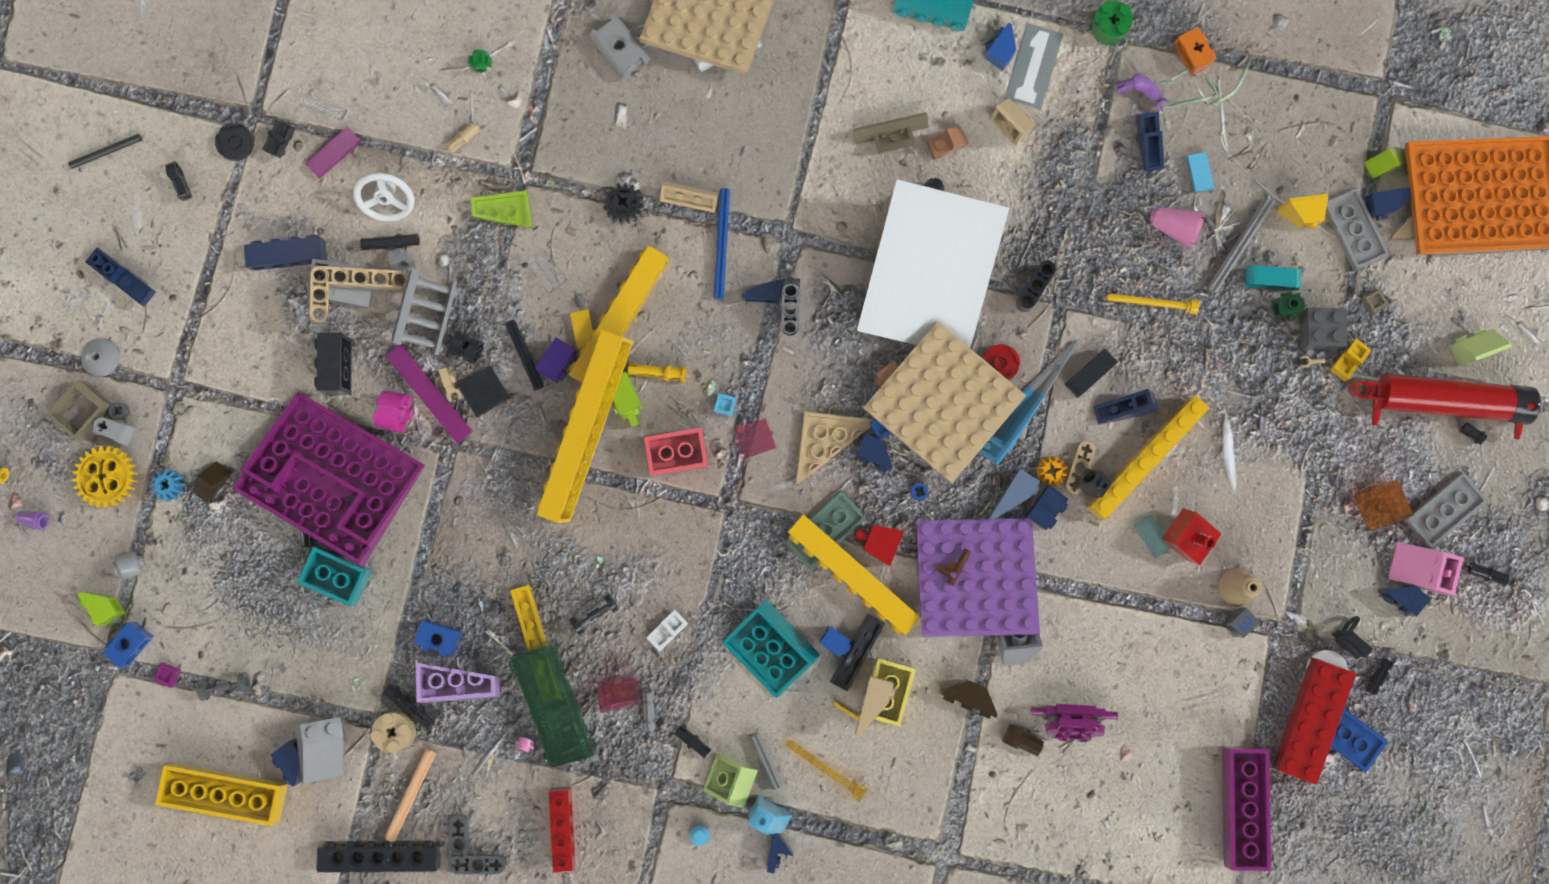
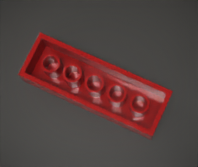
[1272,657,1357,785]

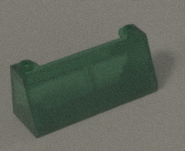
[508,638,598,768]

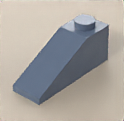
[987,469,1040,520]

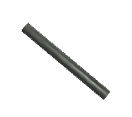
[68,134,143,169]

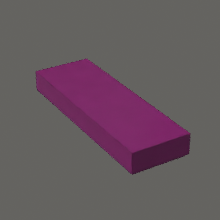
[306,126,362,179]

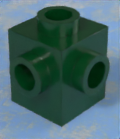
[1271,291,1305,320]

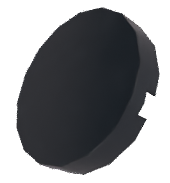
[215,123,254,161]

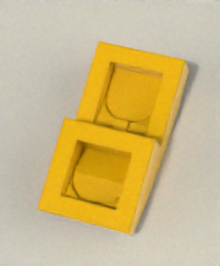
[1330,338,1371,382]

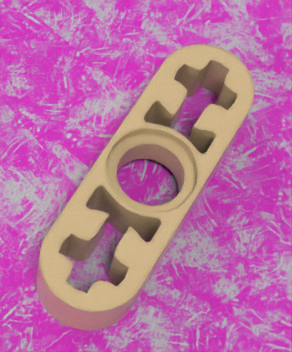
[1064,441,1096,495]

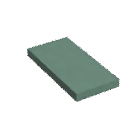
[785,490,867,570]

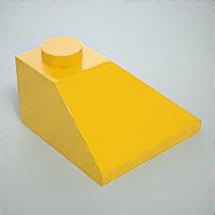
[1276,194,1328,230]

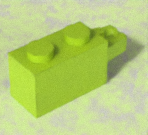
[612,372,643,428]

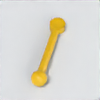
[832,701,859,720]

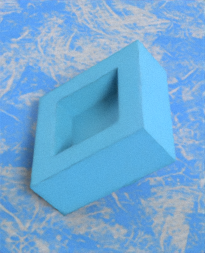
[714,393,737,417]

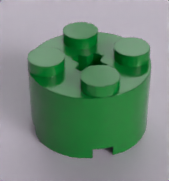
[1090,1,1133,45]

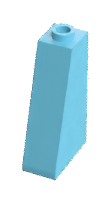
[748,795,792,834]

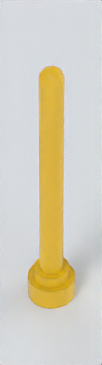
[1106,293,1200,315]

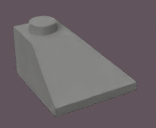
[997,635,1043,666]

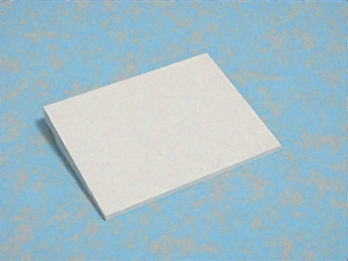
[857,179,1009,348]

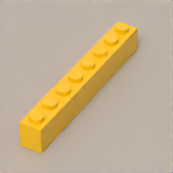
[569,245,669,384]
[1086,395,1210,520]
[787,514,921,635]

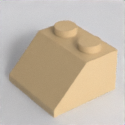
[990,98,1035,145]

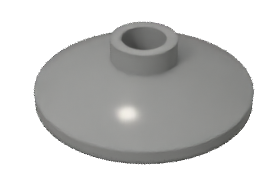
[81,339,120,377]

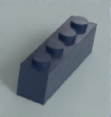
[244,234,327,271]

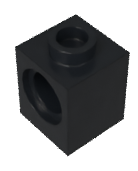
[1076,469,1112,498]

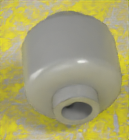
[112,551,145,579]

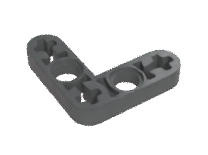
[448,814,507,874]

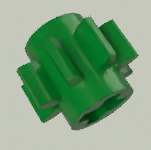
[468,50,492,73]

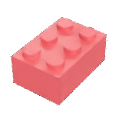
[644,428,709,477]

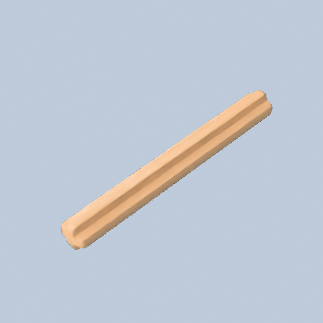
[384,749,436,842]

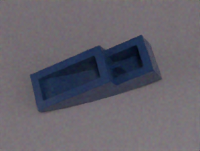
[1136,112,1164,171]
[742,279,800,304]

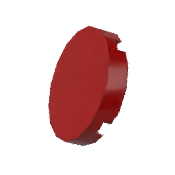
[982,344,1020,381]

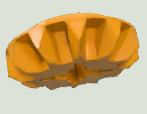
[1037,456,1068,487]

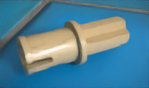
[446,122,481,153]

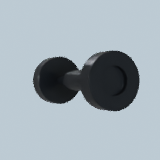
[569,593,619,635]

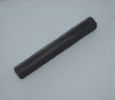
[506,320,544,391]

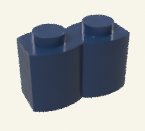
[1025,485,1068,530]

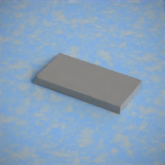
[1326,188,1390,271]
[1403,471,1489,549]

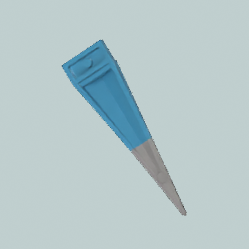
[978,340,1078,466]

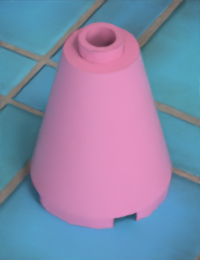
[1150,207,1207,249]

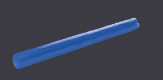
[714,188,730,300]

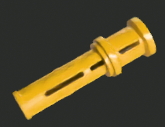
[628,363,687,383]

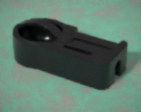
[165,161,193,201]

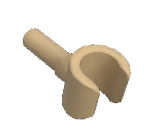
[1299,356,1325,368]

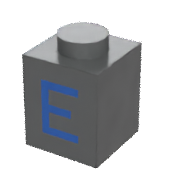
[1224,607,1260,638]

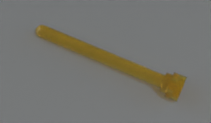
[785,740,868,802]

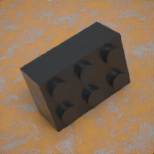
[314,332,352,396]

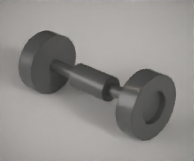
[196,672,251,701]

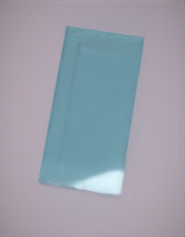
[1134,515,1171,558]

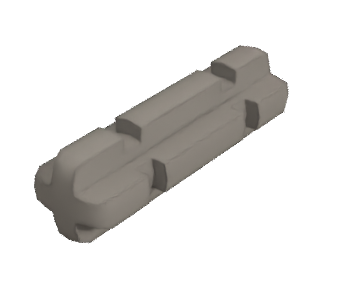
[642,692,656,731]

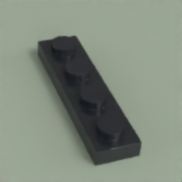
[830,613,885,692]

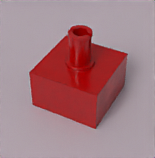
[1162,508,1221,565]

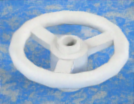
[353,172,415,221]

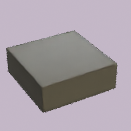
[1361,288,1390,315]

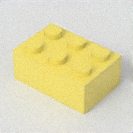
[871,657,916,727]

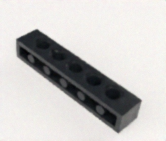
[317,840,441,873]

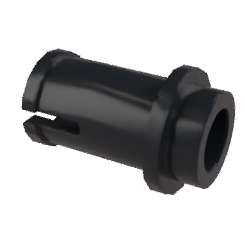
[1459,422,1488,445]

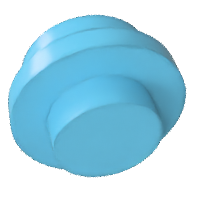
[690,825,710,846]

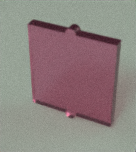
[734,418,776,459]

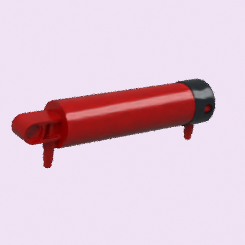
[1348,373,1541,440]

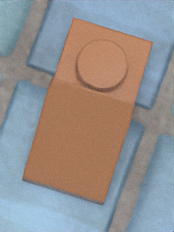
[927,127,969,160]

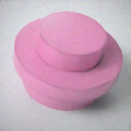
[515,737,534,752]

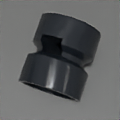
[448,331,484,364]

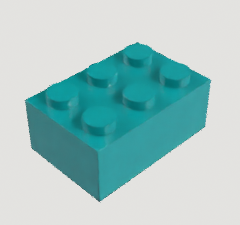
[297,547,373,606]

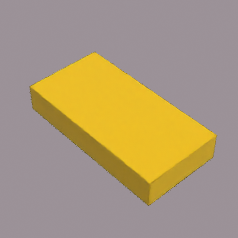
[570,309,593,351]

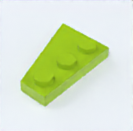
[471,190,533,229]

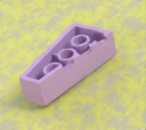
[416,663,500,703]

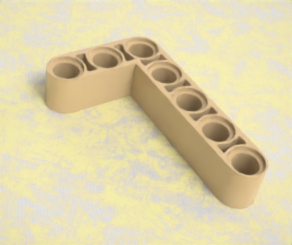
[309,266,408,324]

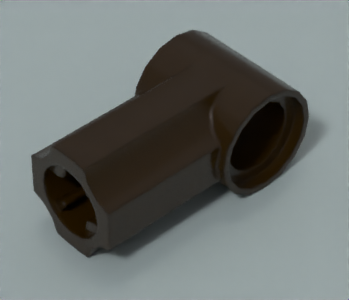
[1002,724,1044,757]

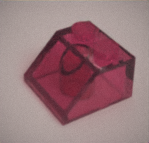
[597,675,642,713]

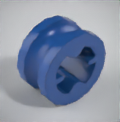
[910,483,928,500]

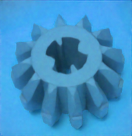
[150,469,186,502]

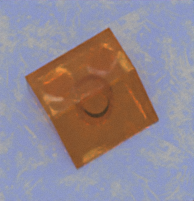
[1353,480,1414,531]

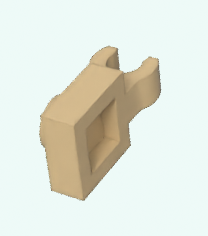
[439,368,463,402]

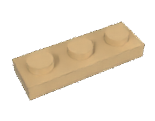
[660,181,719,213]

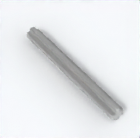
[1207,197,1275,294]

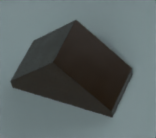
[193,461,233,504]

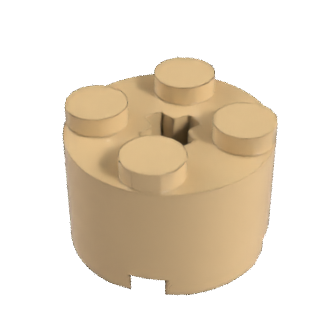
[371,711,416,753]

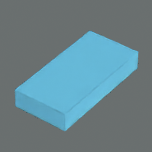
[1186,152,1214,193]

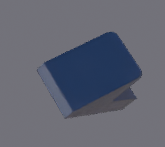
[767,833,794,874]

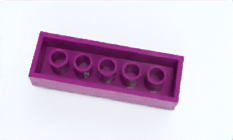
[1222,746,1272,871]

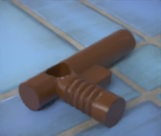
[936,548,971,586]

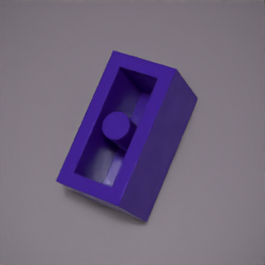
[535,337,578,384]

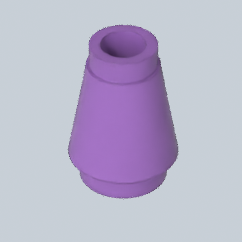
[16,511,49,530]

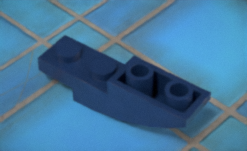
[85,247,156,307]

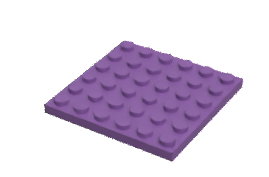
[916,518,1040,637]

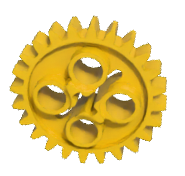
[72,446,138,508]

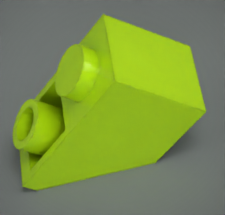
[77,592,126,627]

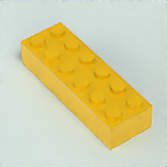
[155,762,288,826]

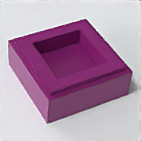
[153,662,181,688]

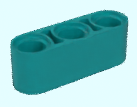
[1245,265,1302,291]

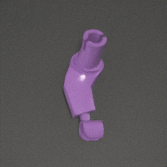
[1116,73,1169,112]

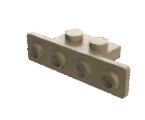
[854,112,928,154]

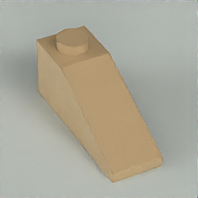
[855,676,896,737]

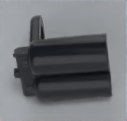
[1332,616,1373,659]

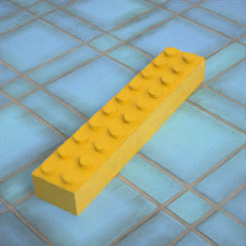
[537,330,634,523]

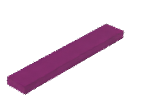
[386,345,473,444]

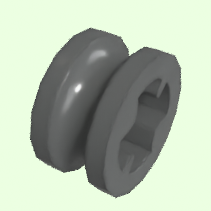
[108,402,130,420]

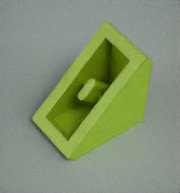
[1364,147,1406,179]

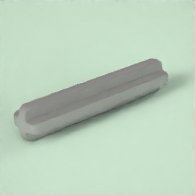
[750,733,782,790]

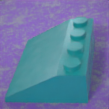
[893,0,974,31]
[722,599,820,698]

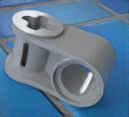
[93,417,136,446]

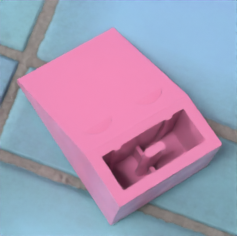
[1388,542,1464,595]

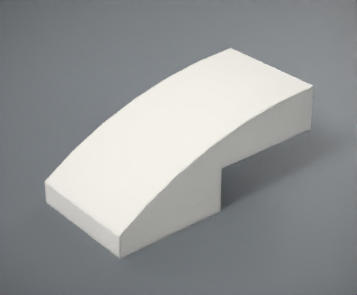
[646,610,688,652]

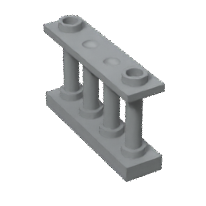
[390,268,459,356]

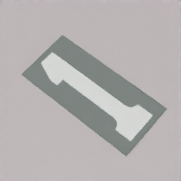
[1005,23,1063,109]

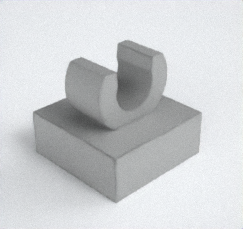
[388,248,414,271]

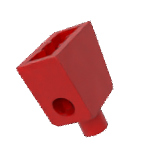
[855,525,904,566]

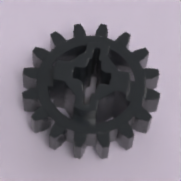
[603,182,644,225]

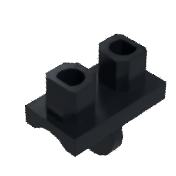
[262,120,295,158]

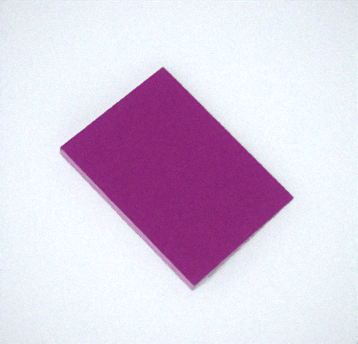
[232,392,425,568]

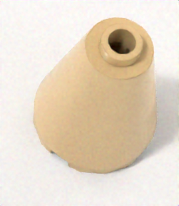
[1218,568,1262,607]

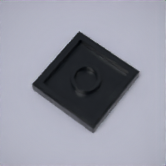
[458,365,511,418]

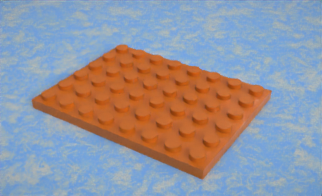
[1405,136,1549,255]

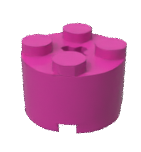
[374,390,413,433]

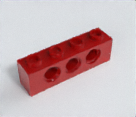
[548,787,576,873]

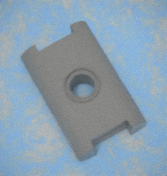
[589,14,651,80]

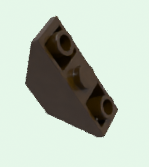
[940,679,998,719]

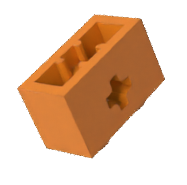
[1173,27,1216,75]

